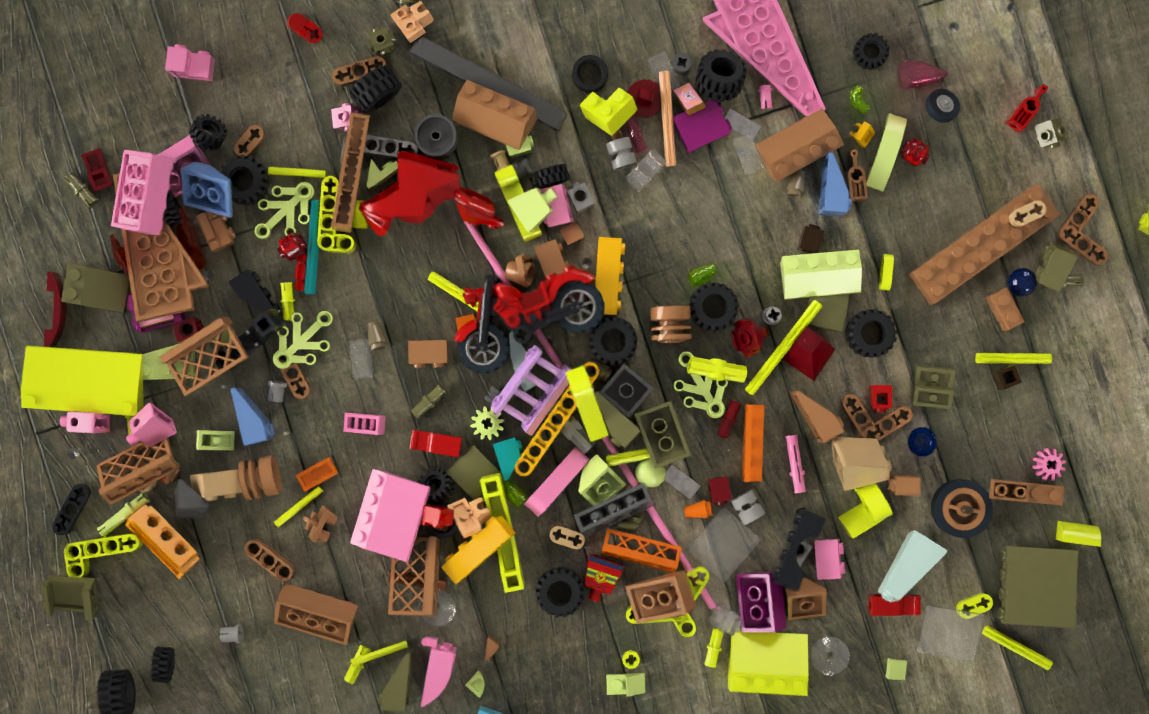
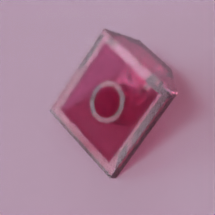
[897,59,948,90]

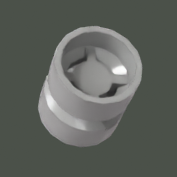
[606,137,637,170]
[731,489,765,525]

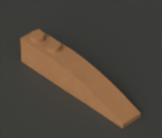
[331,112,370,233]

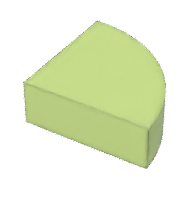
[465,670,485,698]

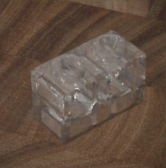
[626,148,667,192]
[709,603,743,635]

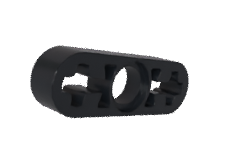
[52,484,91,535]

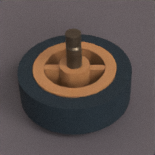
[931,479,993,538]

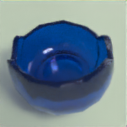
[1007,268,1037,297]
[908,427,937,457]

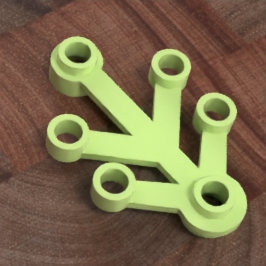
[254,182,314,239]
[273,311,333,369]
[673,352,728,418]

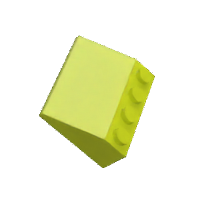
[728,630,808,696]

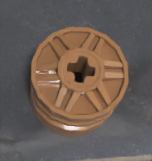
[650,306,692,343]
[239,455,282,501]

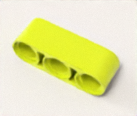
[854,483,893,523]

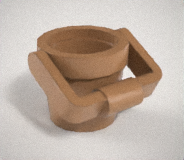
[505,254,536,288]

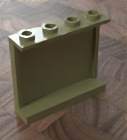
[998,546,1078,628]

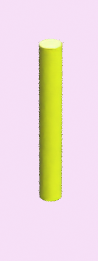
[268,167,327,178]
[274,486,324,528]
[351,640,408,667]

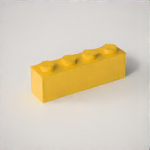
[595,237,625,316]
[441,515,516,585]

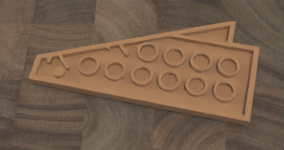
[113,173,209,322]

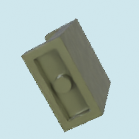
[41,575,99,621]

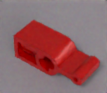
[1005,84,1048,133]
[409,430,462,457]
[869,594,921,616]

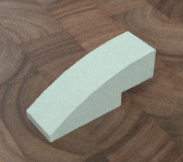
[509,331,536,392]

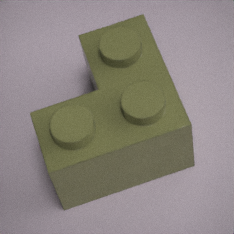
[1035,241,1078,292]

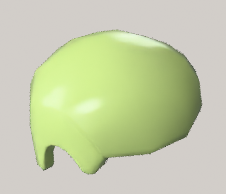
[634,459,666,488]

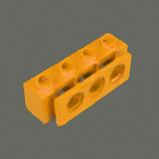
[125,504,199,579]

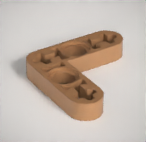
[1057,194,1108,265]
[841,394,912,441]

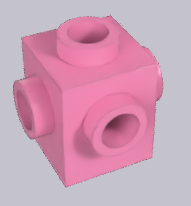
[331,103,363,132]

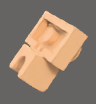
[390,1,434,43]
[447,498,491,538]

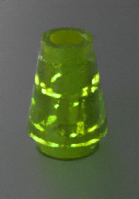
[687,263,717,287]
[503,479,529,508]

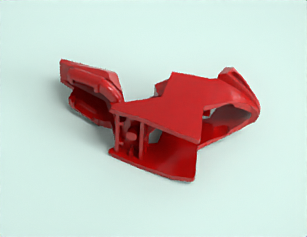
[359,151,504,236]

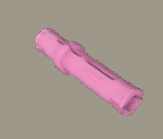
[785,435,807,493]

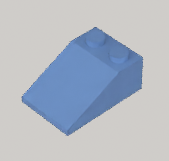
[818,152,852,217]
[181,162,233,217]
[231,388,275,446]

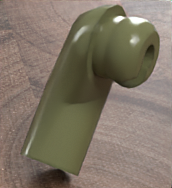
[617,512,644,531]

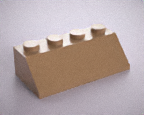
[452,80,537,150]
[755,108,844,182]
[274,583,358,645]

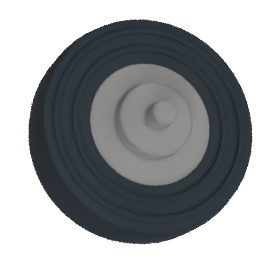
[925,89,960,123]

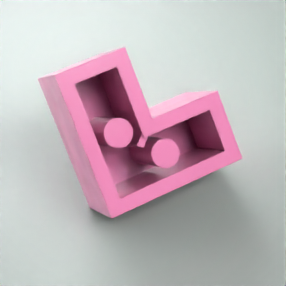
[165,44,215,81]

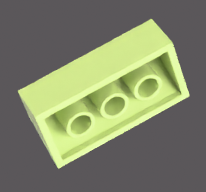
[780,250,862,300]

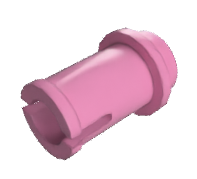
[758,85,773,109]

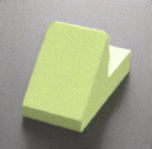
[367,159,398,191]
[196,430,235,450]
[606,673,645,697]

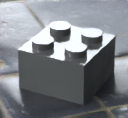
[599,364,654,418]

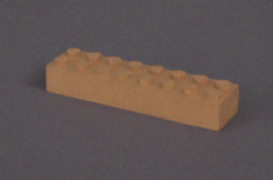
[908,183,1060,305]

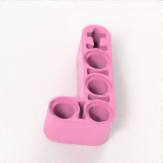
[524,446,590,517]

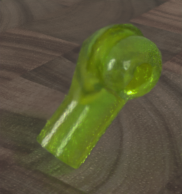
[850,85,870,114]

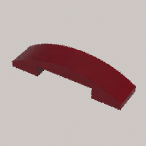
[44,272,67,348]

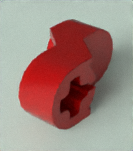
[287,13,323,43]

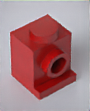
[869,385,892,412]
[421,505,454,528]

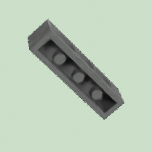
[574,483,655,537]

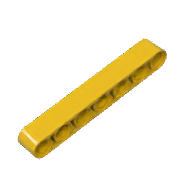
[515,362,599,476]

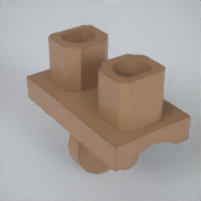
[303,505,338,543]

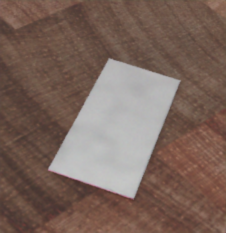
[724,109,761,141]
[664,464,700,500]

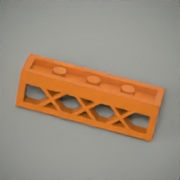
[742,404,764,482]
[600,528,682,573]

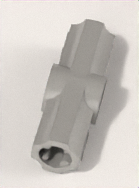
[547,401,596,454]

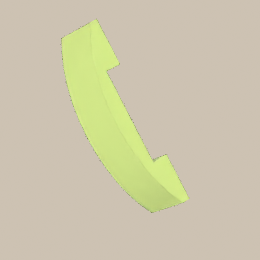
[866,113,907,192]

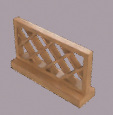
[159,317,249,396]
[96,438,179,505]
[388,537,441,617]

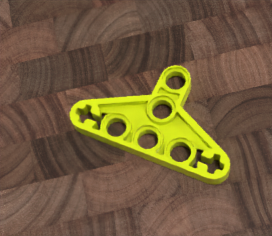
[626,566,709,637]

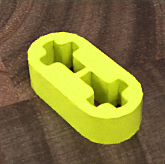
[879,254,894,291]
[956,593,993,618]

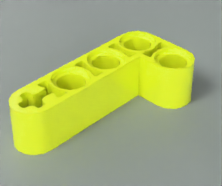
[494,165,542,243]
[317,176,356,253]
[566,365,609,442]
[64,533,143,577]

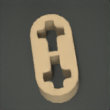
[1009,200,1046,227]
[549,525,585,549]

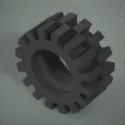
[853,33,890,70]
[189,114,227,151]
[533,164,570,189]
[163,189,186,227]
[417,468,455,505]
[151,647,175,683]

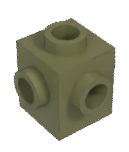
[367,27,396,56]
[1034,118,1066,149]

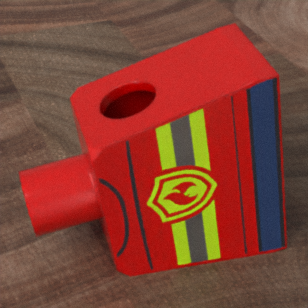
[584,553,624,602]

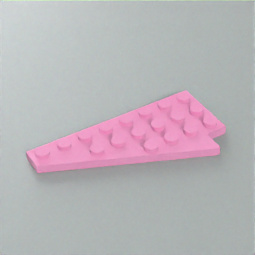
[702,0,826,117]

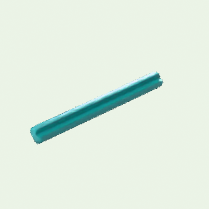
[304,200,320,295]

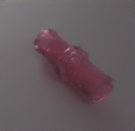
[625,113,648,154]

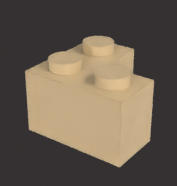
[190,469,242,501]

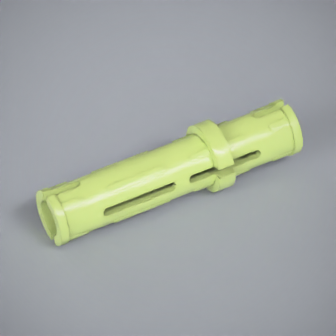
[97,492,150,537]

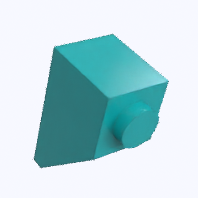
[493,437,524,481]

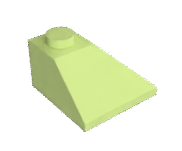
[579,454,627,506]

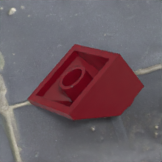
[782,327,836,381]

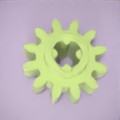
[470,406,505,440]

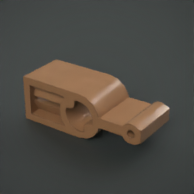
[845,149,868,202]

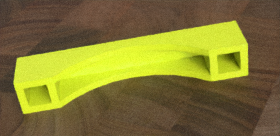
[480,473,525,593]

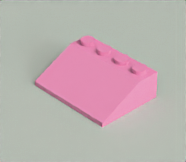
[111,150,173,236]
[350,469,431,562]

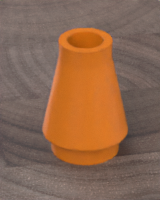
[684,500,713,518]

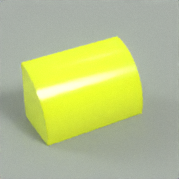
[838,503,886,539]
[1055,521,1101,547]

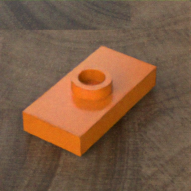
[295,457,339,492]

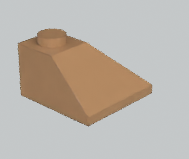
[784,577,827,621]

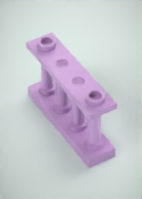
[491,345,572,436]

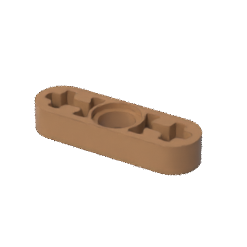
[332,56,387,86]
[276,348,311,399]

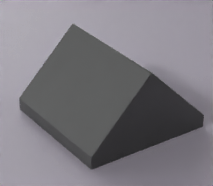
[175,479,210,518]

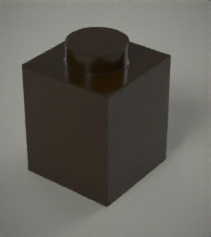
[797,224,824,254]
[991,365,1022,390]

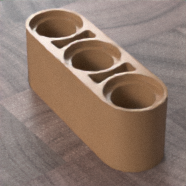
[245,539,296,581]

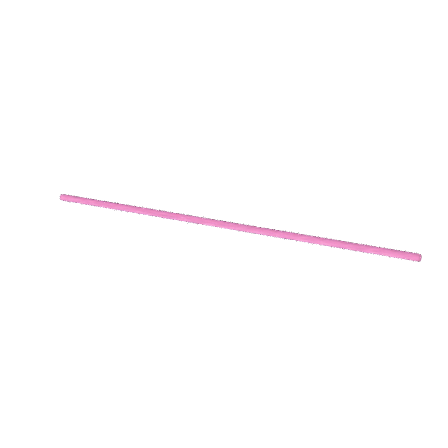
[464,221,716,610]

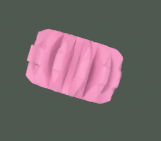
[1032,448,1066,481]

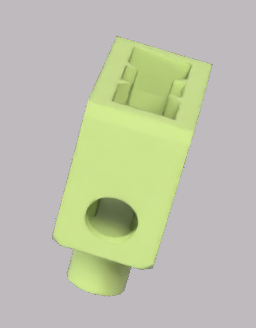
[508,188,558,232]

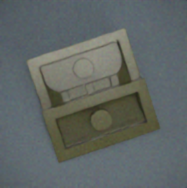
[806,294,850,333]
[912,365,956,409]
[446,445,502,500]

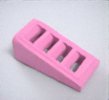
[343,413,386,435]

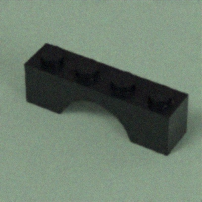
[211,309,286,370]
[772,510,826,592]

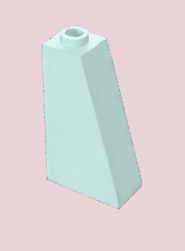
[877,530,948,602]

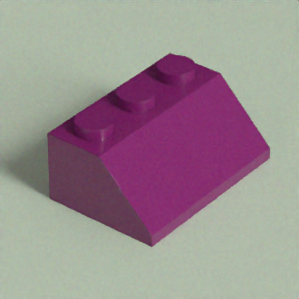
[736,571,787,632]

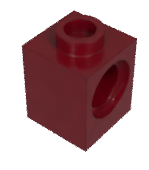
[171,317,204,343]
[708,476,731,505]

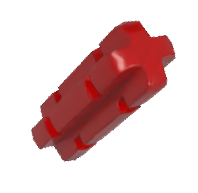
[294,254,307,291]

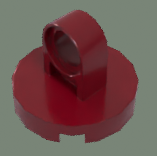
[627,79,661,118]
[731,319,769,357]

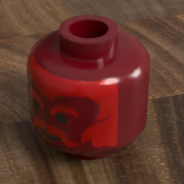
[900,138,930,167]
[277,233,307,261]

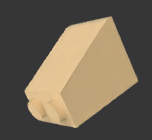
[832,437,892,491]

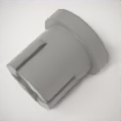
[762,306,782,325]
[267,380,287,402]
[220,624,244,644]

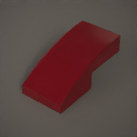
[81,148,113,191]

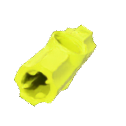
[687,356,747,383]

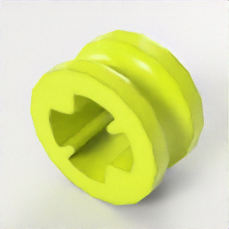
[622,650,640,669]

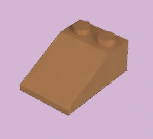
[789,390,844,443]
[626,570,696,623]

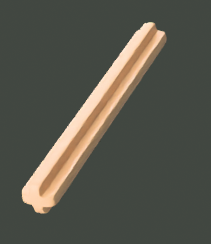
[659,71,676,167]

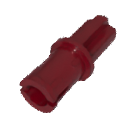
[717,400,742,439]

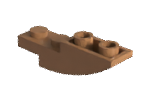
[989,479,1064,505]

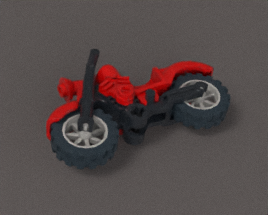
[454,265,605,374]

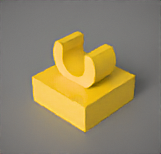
[850,122,876,148]

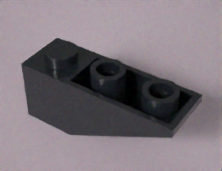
[228,269,282,317]

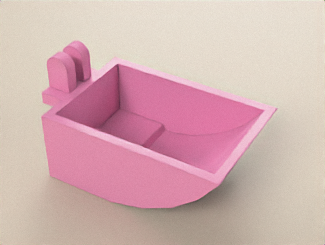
[421,636,457,707]

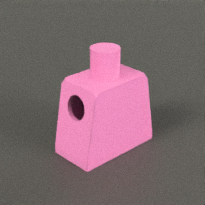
[126,402,177,447]
[60,412,111,433]

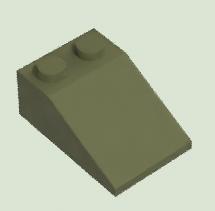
[61,264,130,313]
[594,392,641,448]
[634,401,691,469]
[379,647,414,712]

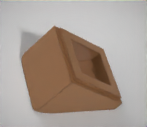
[559,221,585,246]
[485,635,500,661]

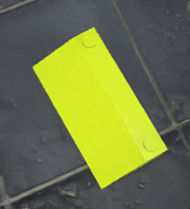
[21,346,144,416]

